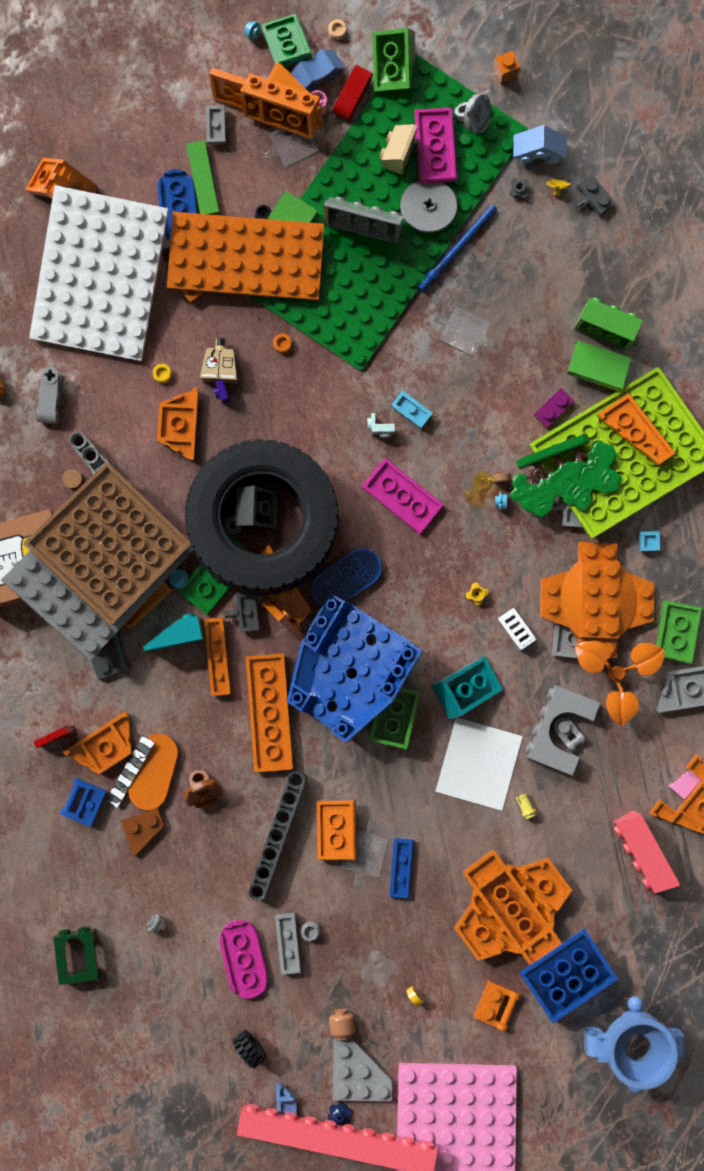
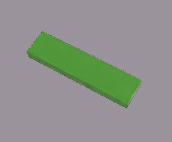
[186,140,220,215]

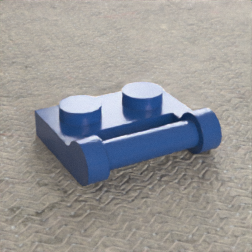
[60,777,107,827]

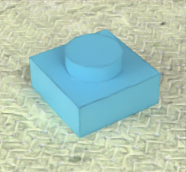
[639,531,660,552]

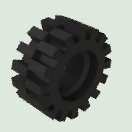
[232,1030,267,1069]

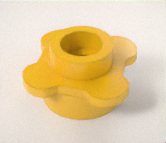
[466,583,488,605]

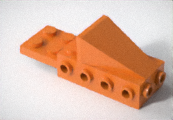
[209,62,323,139]

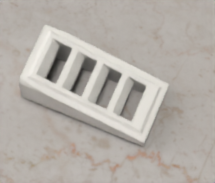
[498,608,536,650]

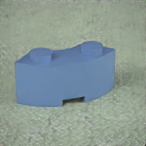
[290,49,345,92]

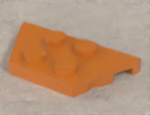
[157,388,199,461]
[63,711,133,775]

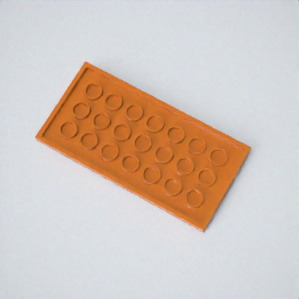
[167,212,324,301]

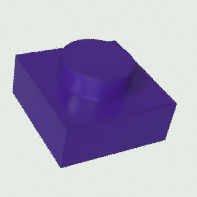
[214,380,230,404]

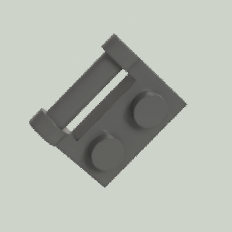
[91,632,131,680]

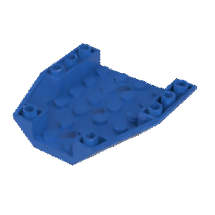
[287,593,423,743]

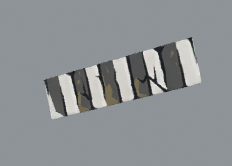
[106,735,154,808]

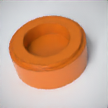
[273,334,292,354]

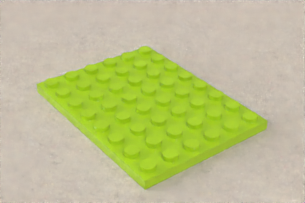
[529,367,704,540]

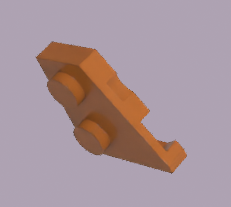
[121,807,165,856]

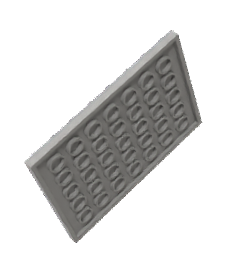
[1,545,193,661]

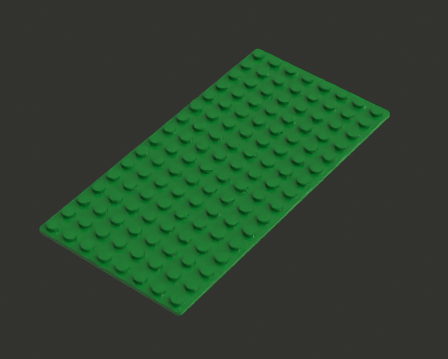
[249,53,528,371]

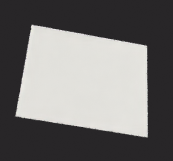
[435,717,523,811]

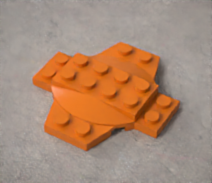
[540,542,654,658]
[454,849,572,965]

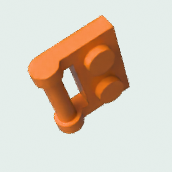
[474,980,521,1032]

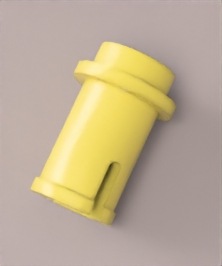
[516,793,536,819]

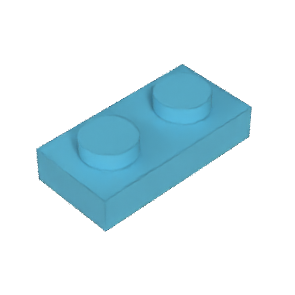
[391,390,433,429]

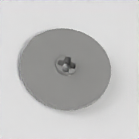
[400,181,457,233]

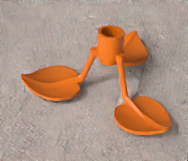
[574,641,664,726]

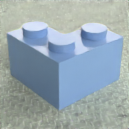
[513,125,567,164]

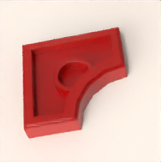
[33,725,76,748]

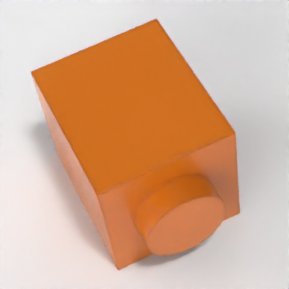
[493,50,520,84]

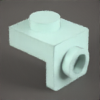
[368,413,395,438]

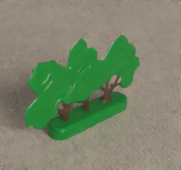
[509,434,622,518]

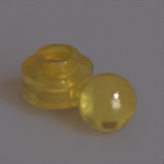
[464,471,493,503]

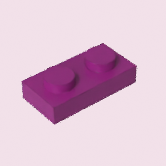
[533,388,574,429]

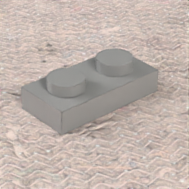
[206,105,226,145]

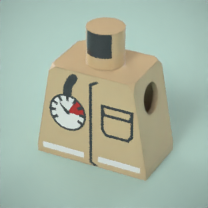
[200,338,238,384]

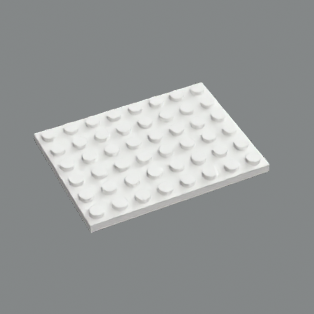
[29,185,169,361]

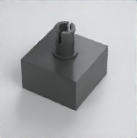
[229,486,278,530]

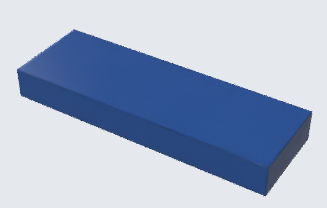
[389,838,414,899]

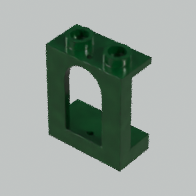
[53,926,101,985]

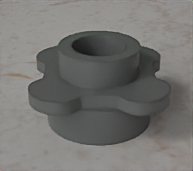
[509,178,529,198]

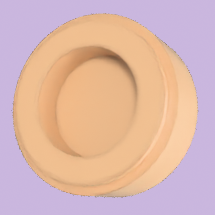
[328,19,347,40]

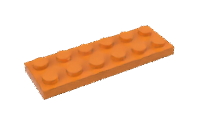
[245,653,293,772]

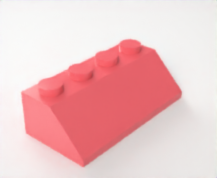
[613,811,680,893]

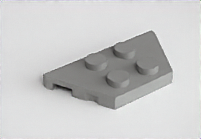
[657,666,704,713]

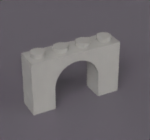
[525,685,600,775]

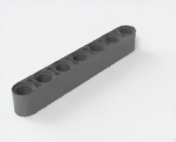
[248,770,306,901]

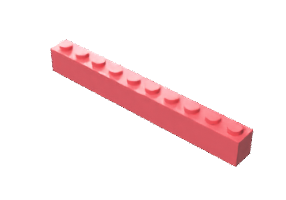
[237,1104,437,1171]

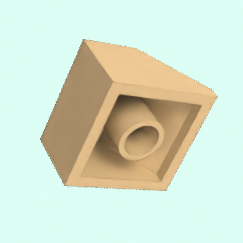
[379,124,417,175]

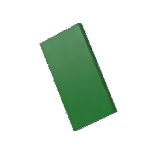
[178,533,251,616]

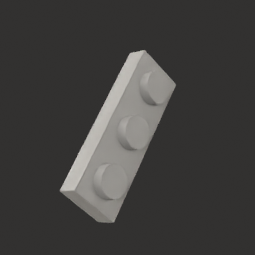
[275,912,301,975]

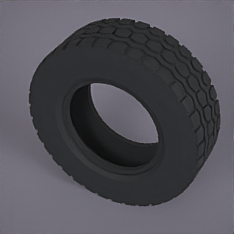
[185,439,338,595]

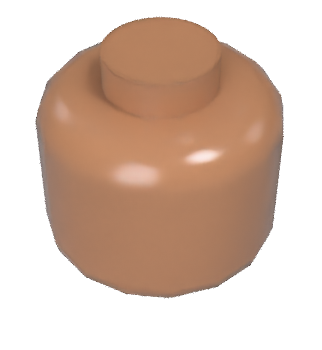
[329,1009,355,1040]

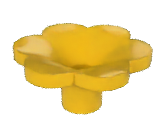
[546,179,570,195]

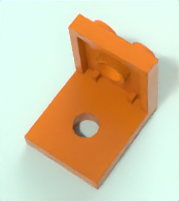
[25,158,99,199]

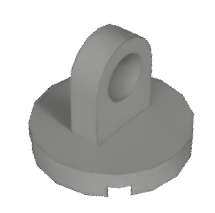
[455,94,492,134]

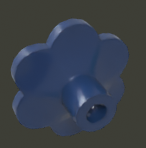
[328,1102,352,1125]

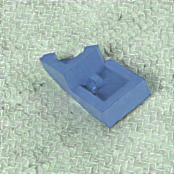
[276,1082,297,1114]

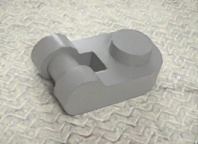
[553,717,587,753]

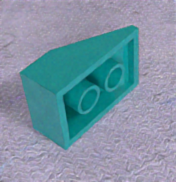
[144,613,206,651]
[431,656,503,719]

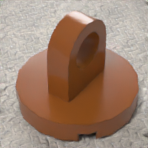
[184,770,223,808]

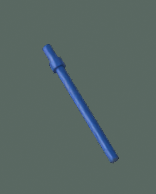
[418,205,497,292]

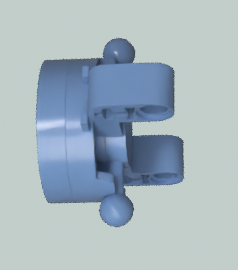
[584,996,685,1094]

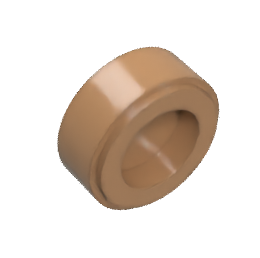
[63,469,83,489]
[492,473,511,484]

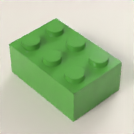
[574,298,643,350]
[369,688,420,749]

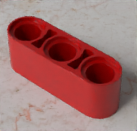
[332,65,373,121]

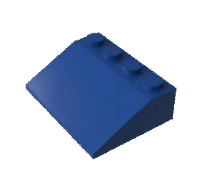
[519,928,618,1024]

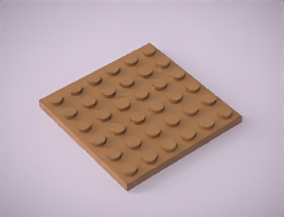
[23,462,191,626]

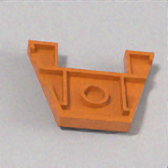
[649,754,704,834]

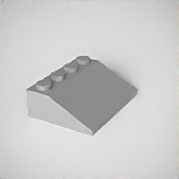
[324,197,404,244]

